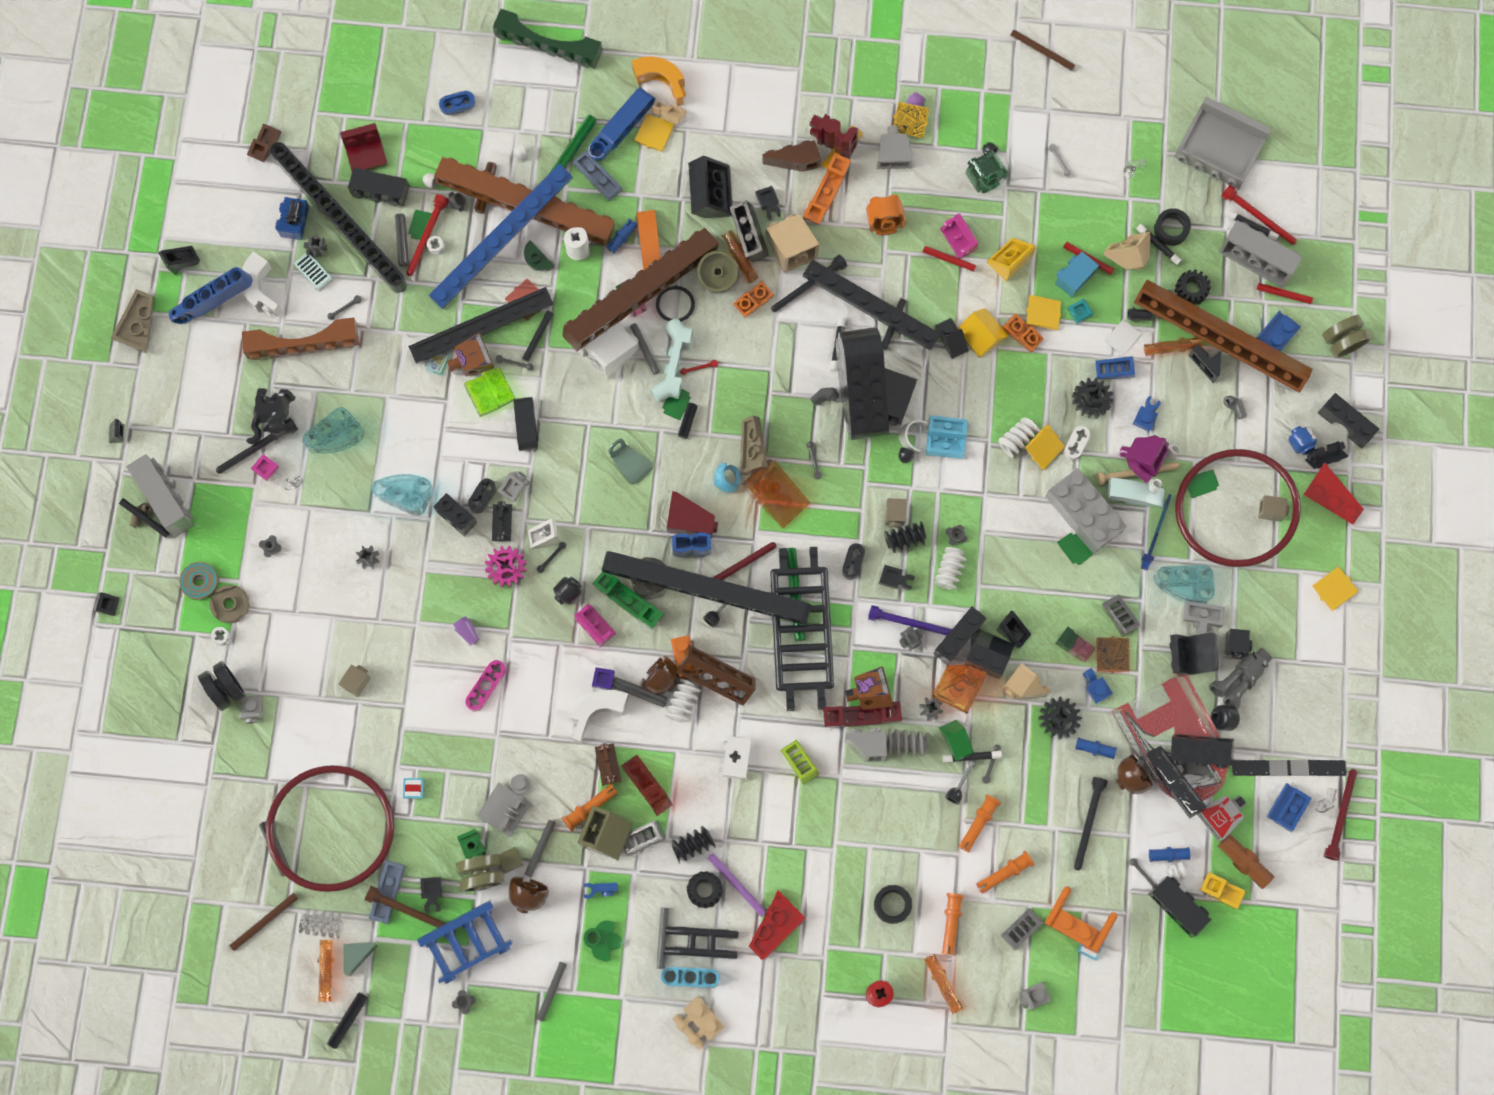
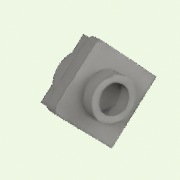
[498,471,530,502]
[239,695,263,724]
[1019,982,1051,1011]

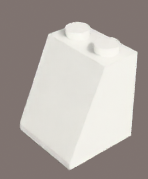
[580,322,639,379]

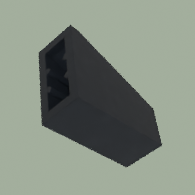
[885,368,918,425]

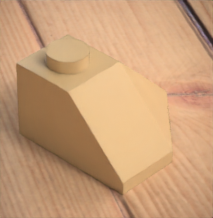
[1103,232,1150,270]
[1003,663,1050,700]

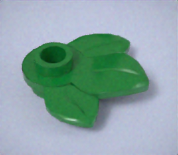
[583,921,623,962]

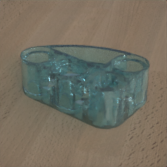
[302,407,364,454]
[371,474,434,516]
[1154,565,1215,604]

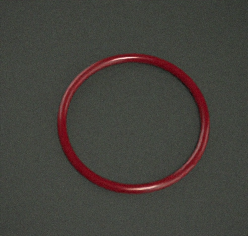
[1175,449,1301,567]
[266,765,394,892]

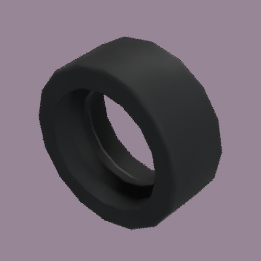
[1154,208,1191,246]
[874,885,912,924]

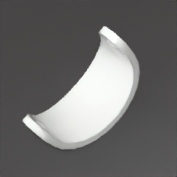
[899,420,929,454]

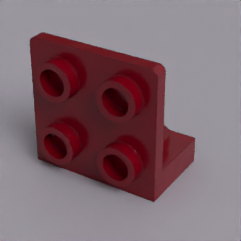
[340,123,387,172]

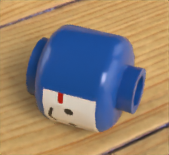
[1288,426,1317,455]

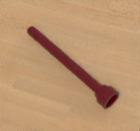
[712,542,777,580]
[1323,769,1357,861]

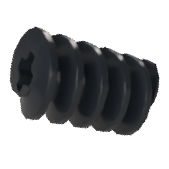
[884,521,926,553]
[672,826,716,864]

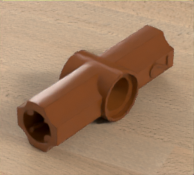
[1217,834,1274,889]

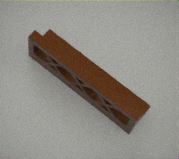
[676,645,756,706]

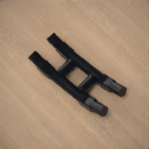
[665,926,739,959]

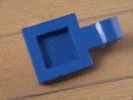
[1082,668,1113,704]
[583,883,618,899]

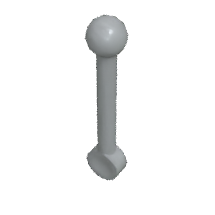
[1049,144,1071,177]

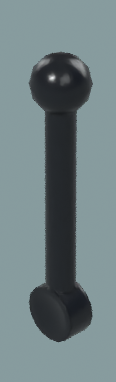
[537,542,567,573]

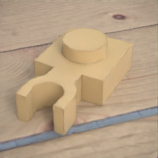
[652,102,687,125]

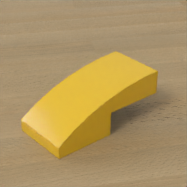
[1200,872,1246,910]

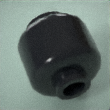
[553,576,582,605]
[1210,705,1240,731]

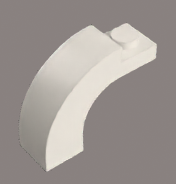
[242,251,282,317]
[571,690,629,744]

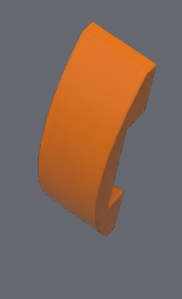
[803,153,851,225]
[637,210,661,270]

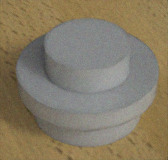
[510,774,530,794]

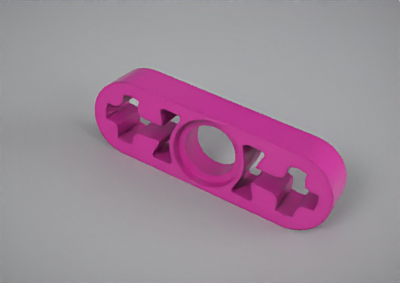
[465,660,506,712]

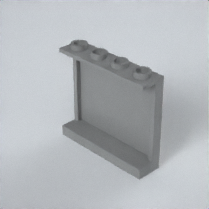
[1174,97,1271,189]

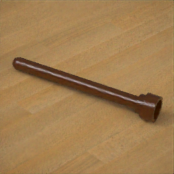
[364,885,456,932]

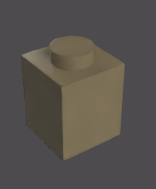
[1258,495,1290,522]
[885,498,907,528]
[338,664,371,697]

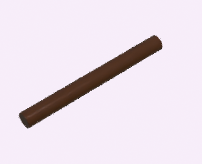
[1010,29,1075,71]
[229,893,299,951]

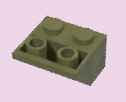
[577,806,633,861]

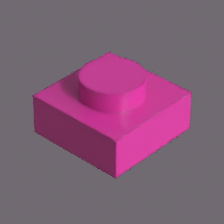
[251,454,279,481]

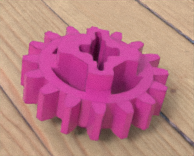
[485,546,527,588]

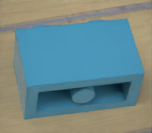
[1055,252,1099,297]

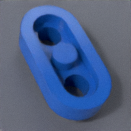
[439,91,476,115]

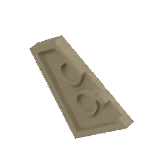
[111,289,155,354]
[740,416,768,475]

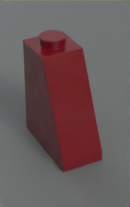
[667,491,718,539]

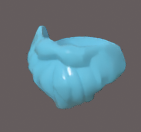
[714,462,741,493]

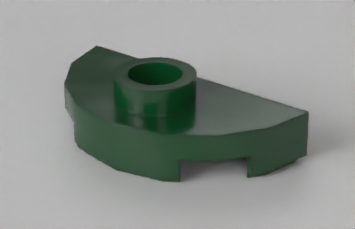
[524,240,555,271]

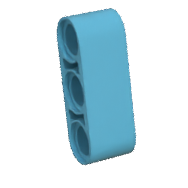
[661,967,720,988]

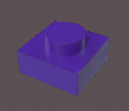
[592,667,615,690]

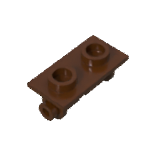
[595,743,622,786]

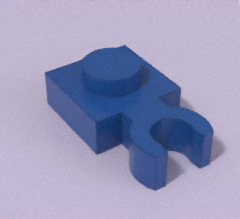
[1133,396,1161,432]

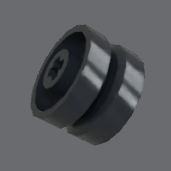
[198,660,246,711]

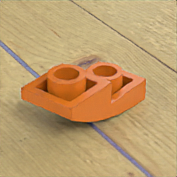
[733,281,775,318]
[1002,313,1044,352]

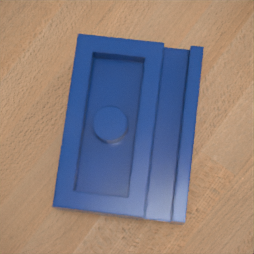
[1257,310,1301,351]
[1266,783,1312,832]

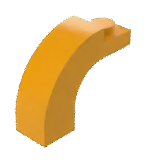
[631,56,686,107]

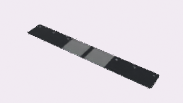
[1232,760,1346,776]

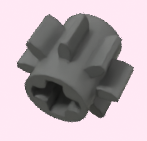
[304,234,327,259]
[356,545,380,569]
[899,626,923,650]
[919,696,943,721]

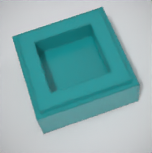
[1067,299,1094,324]

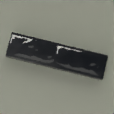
[1144,746,1207,819]

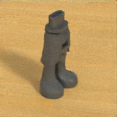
[1209,648,1272,710]

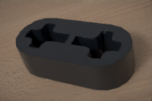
[468,478,496,513]
[842,543,865,580]

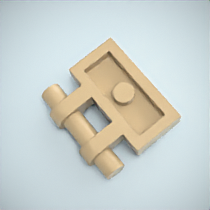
[673,996,724,1050]

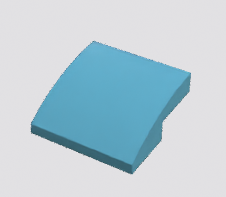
[926,415,967,459]

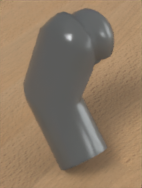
[810,387,839,405]
[1223,396,1247,419]

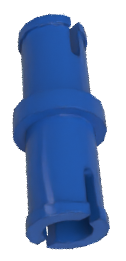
[606,218,638,254]
[1075,737,1117,760]
[1148,847,1191,863]

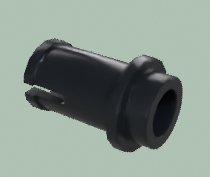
[286,200,303,226]
[1127,307,1152,322]

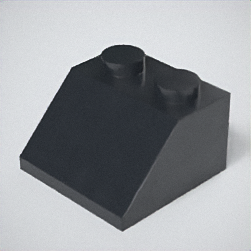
[964,629,1015,680]

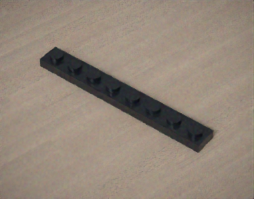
[802,259,941,351]
[408,287,554,364]

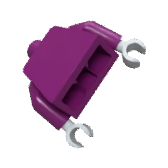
[1120,435,1179,493]

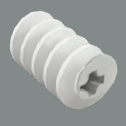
[564,227,590,260]
[998,417,1040,458]
[934,547,967,590]
[665,679,701,722]

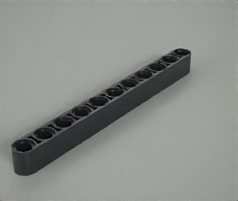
[270,142,407,293]
[601,551,812,624]

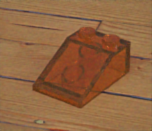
[741,459,810,528]

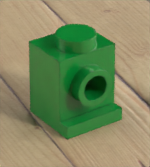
[457,829,486,859]

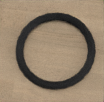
[656,286,695,322]

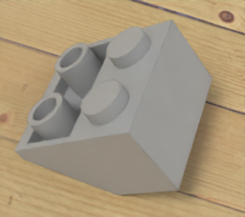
[844,729,887,762]

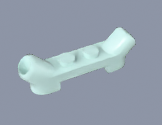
[652,319,693,402]

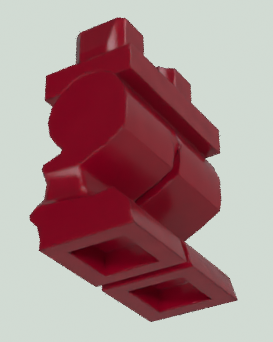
[809,114,858,158]

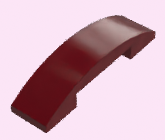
[823,701,902,728]

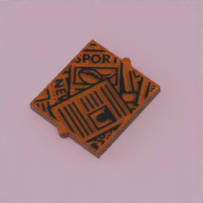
[1096,636,1130,674]

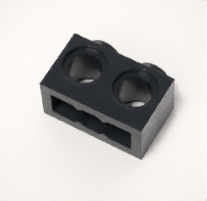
[433,493,477,537]

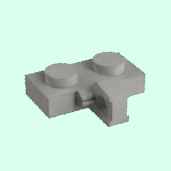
[1183,601,1225,635]

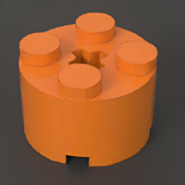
[866,194,906,235]

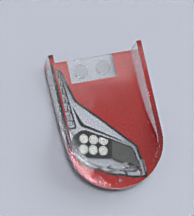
[1111,674,1229,801]

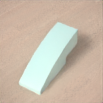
[1107,477,1165,508]

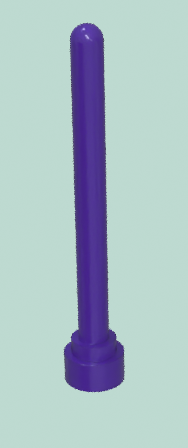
[868,605,952,636]

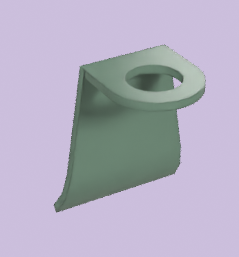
[608,439,653,485]

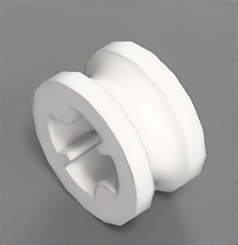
[427,236,444,255]
[211,627,231,646]
[1170,862,1186,881]

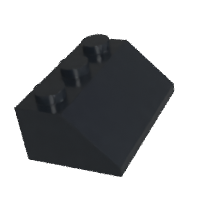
[688,155,732,218]

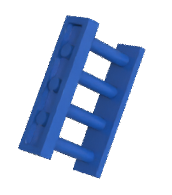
[417,900,513,984]

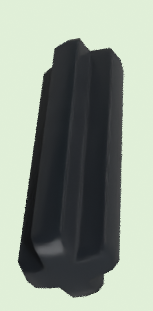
[678,402,697,439]

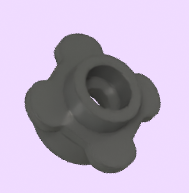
[448,192,466,212]
[946,525,967,546]
[259,535,282,557]
[452,990,476,1014]

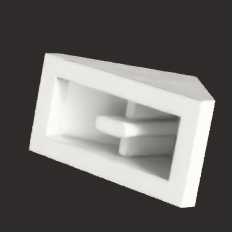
[527,518,560,549]

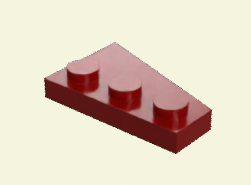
[1303,462,1364,525]
[749,890,806,962]

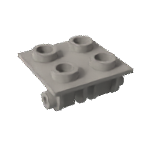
[477,783,532,837]

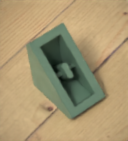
[343,942,378,976]

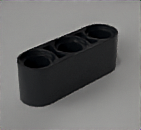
[513,397,538,451]

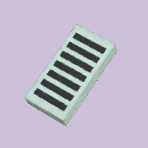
[293,253,332,291]

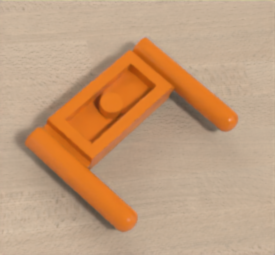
[1044,886,1118,953]

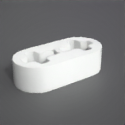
[1064,426,1090,461]

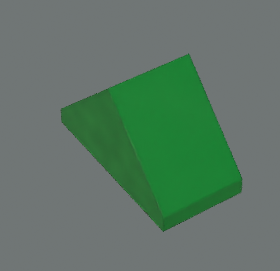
[939,720,974,761]

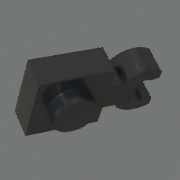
[755,186,781,220]
[879,564,915,590]
[420,877,442,913]

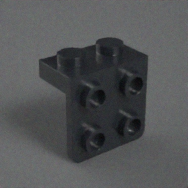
[1170,632,1219,676]

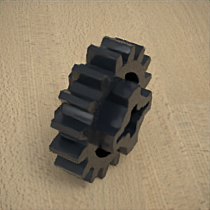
[1072,377,1114,419]
[1038,697,1082,740]

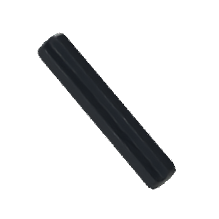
[327,992,368,1049]

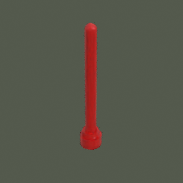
[1221,185,1297,245]
[406,194,449,276]

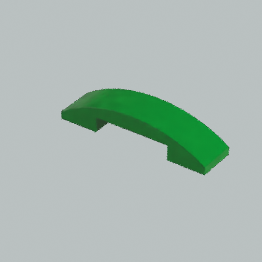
[592,571,664,629]

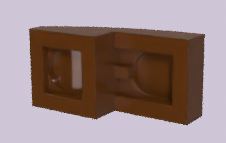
[247,123,282,163]

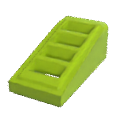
[780,739,819,785]

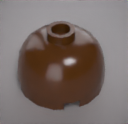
[640,655,678,695]
[1116,754,1154,795]
[508,877,549,913]

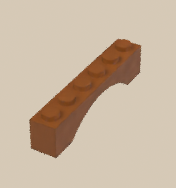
[242,317,360,360]

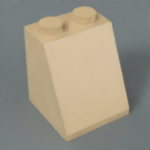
[766,214,819,273]

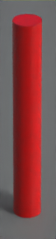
[1063,241,1114,275]
[922,246,976,272]
[1256,283,1313,304]

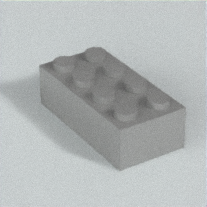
[1218,220,1303,289]
[126,454,195,538]
[1046,468,1127,554]

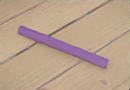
[708,853,766,917]

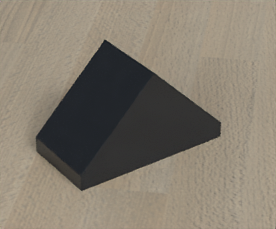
[996,610,1031,649]

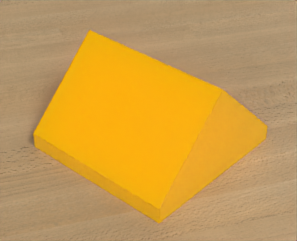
[987,238,1036,282]
[958,308,1009,358]

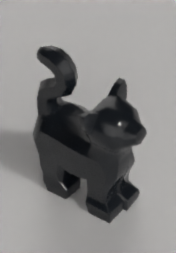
[246,388,296,444]

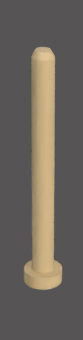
[1096,462,1179,486]

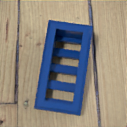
[1095,356,1136,380]

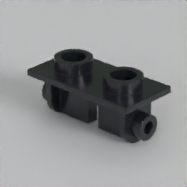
[1305,441,1349,469]
[492,501,512,542]

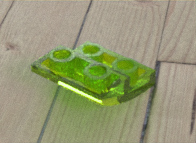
[464,367,515,417]

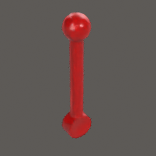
[680,360,718,375]

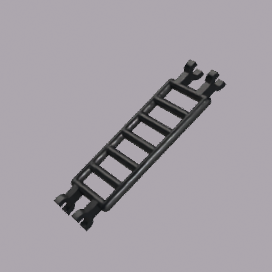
[770,547,834,711]

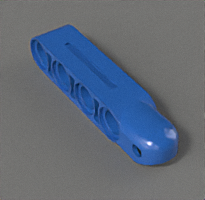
[588,87,655,161]
[169,267,253,324]

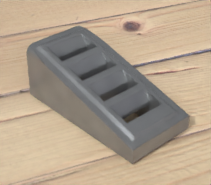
[1102,594,1141,637]
[624,820,666,855]
[1000,908,1043,950]

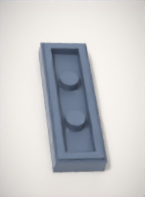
[572,151,623,202]
[369,860,406,924]

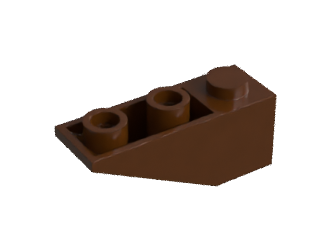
[762,140,821,172]

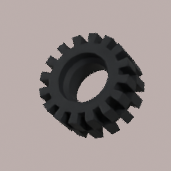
[1175,269,1211,305]
[687,871,723,908]

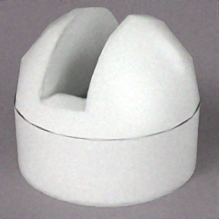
[514,144,528,159]
[423,173,437,189]

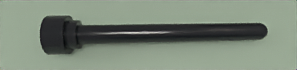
[771,254,848,312]
[216,417,299,474]
[1074,777,1108,871]

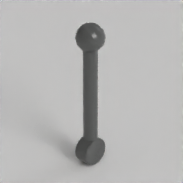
[327,295,362,320]
[496,355,534,370]
[806,441,822,479]
[982,744,1001,783]
[1130,858,1157,889]

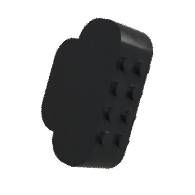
[836,327,889,440]

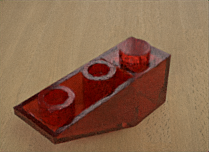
[621,755,673,816]

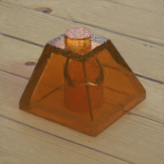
[932,664,987,714]

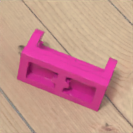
[940,213,978,259]
[574,604,616,647]

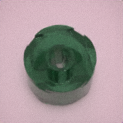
[965,150,1008,193]

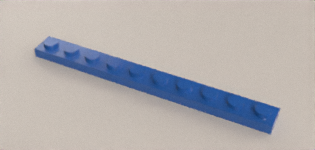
[429,163,573,309]

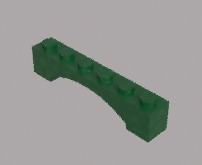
[493,8,603,69]

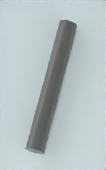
[630,323,660,375]
[524,820,556,878]
[656,908,669,969]
[536,962,567,1022]

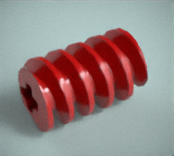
[865,980,894,1008]

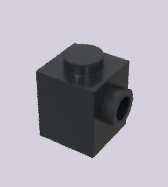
[1225,629,1252,659]

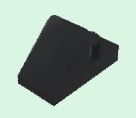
[158,246,200,275]
[934,318,969,359]
[1188,345,1222,383]

